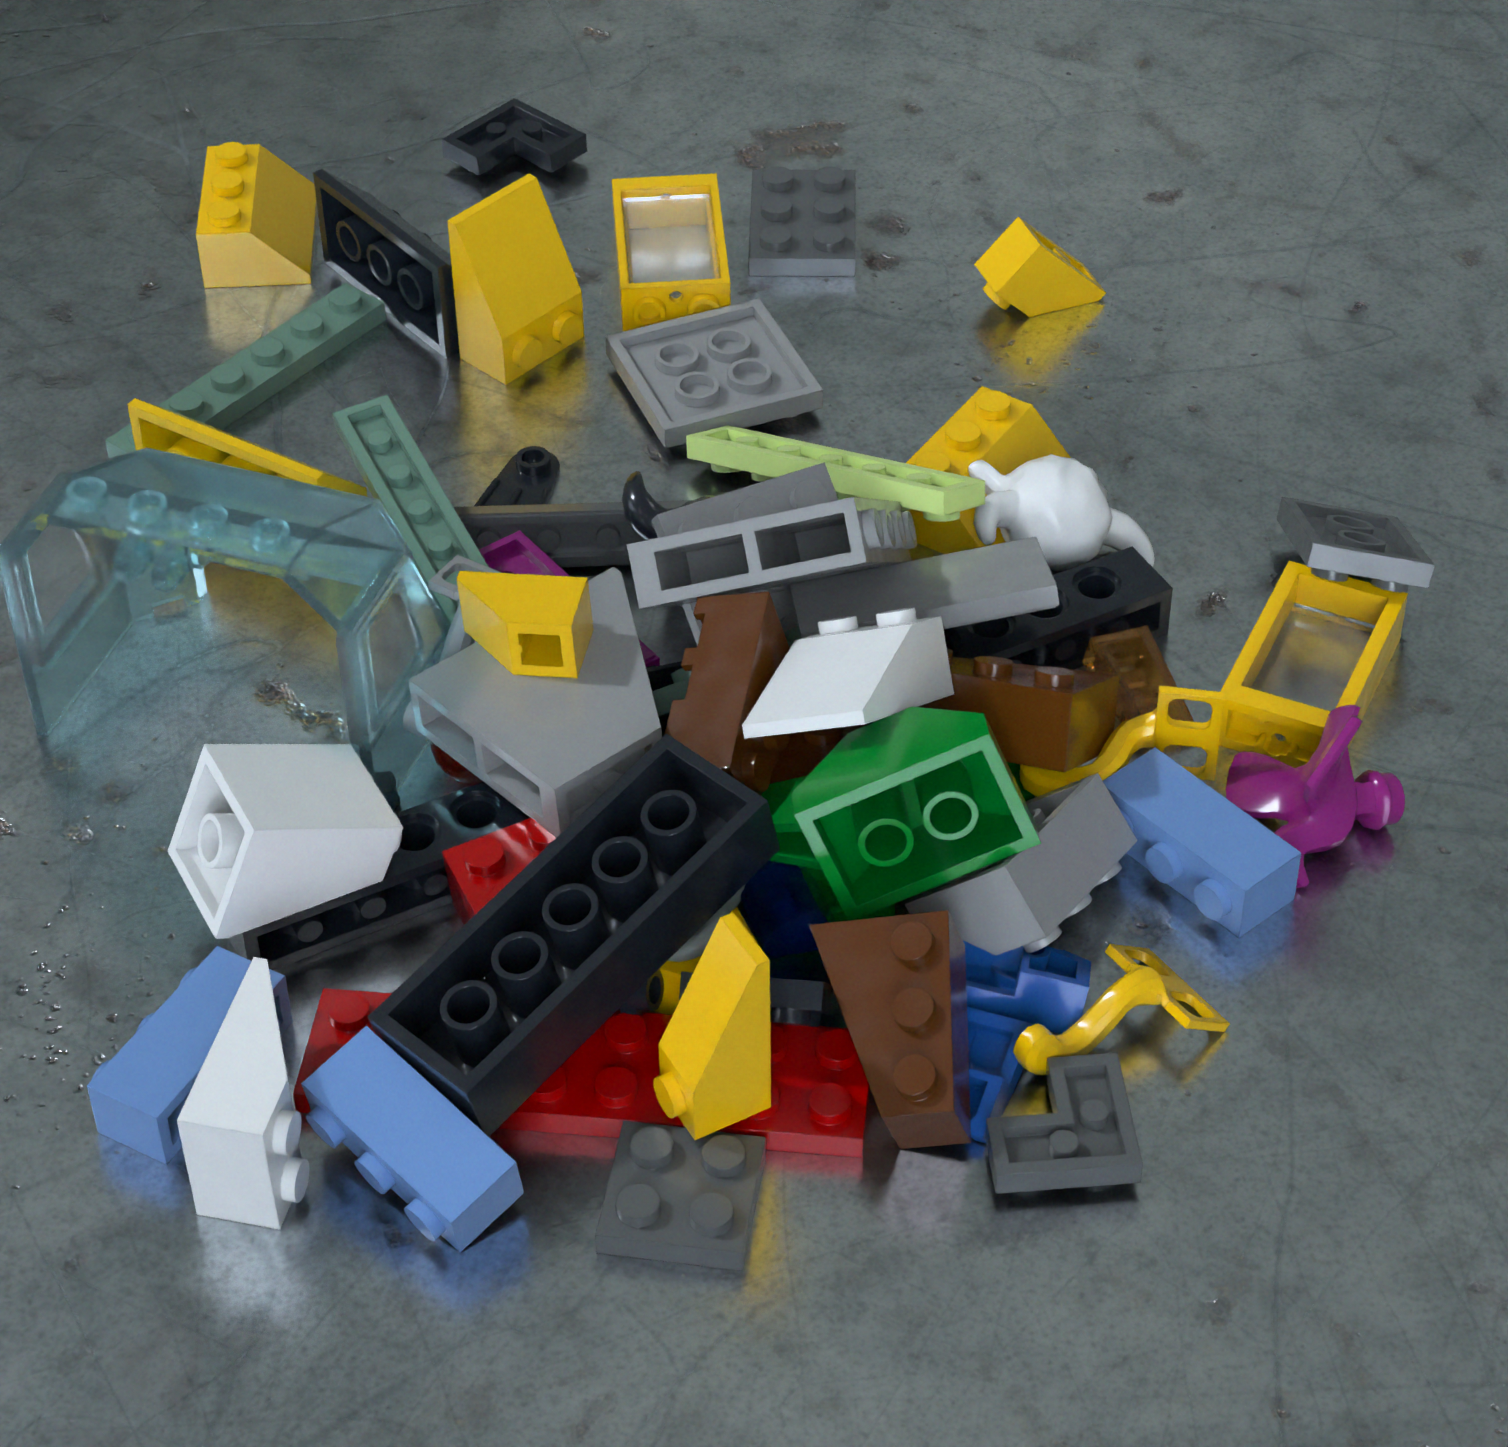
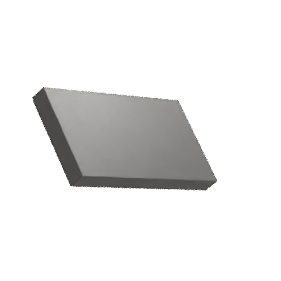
[790,537,1059,638]

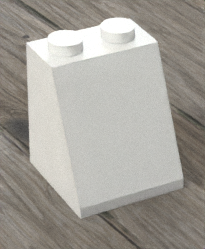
[167,744,403,939]

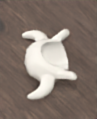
[968,454,1155,571]

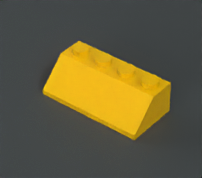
[127,398,372,573]

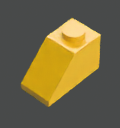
[974,216,1106,317]

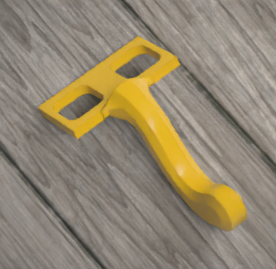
[1020,686,1225,797]
[1013,944,1230,1075]

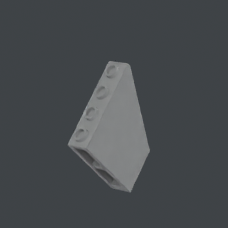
[627,497,917,609]
[408,567,662,838]

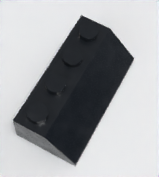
[313,169,460,359]

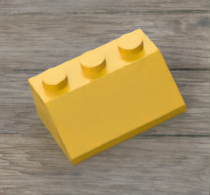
[196,142,317,288]
[906,386,1071,554]

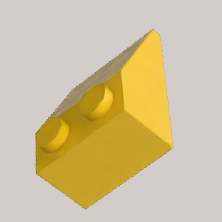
[447,173,584,385]

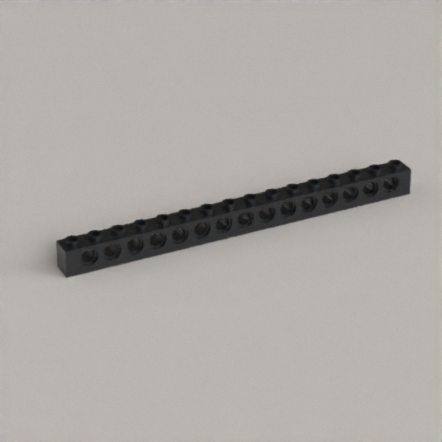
[229,546,1173,970]

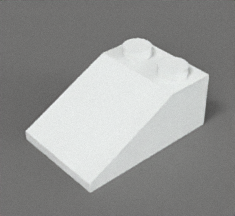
[742,607,954,739]
[177,957,310,1230]

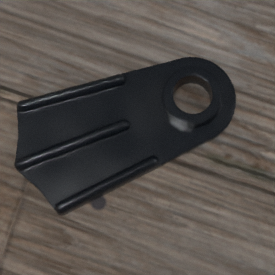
[474,446,560,506]

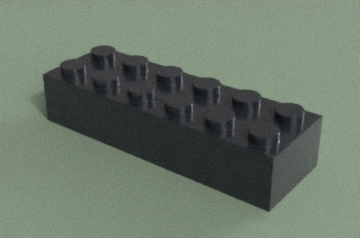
[368,734,780,1137]

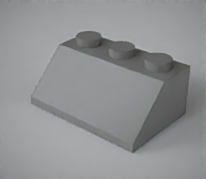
[904,773,1138,955]

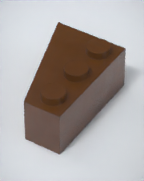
[664,591,790,796]
[918,649,1120,773]
[809,910,971,1149]

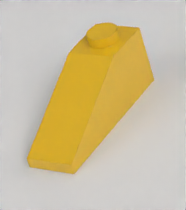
[653,912,771,1140]

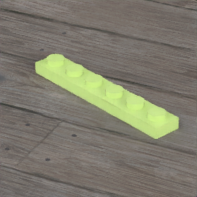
[686,425,985,522]

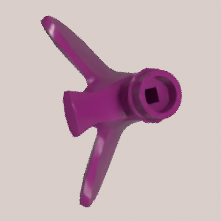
[1225,705,1405,888]

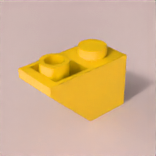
[456,571,594,678]

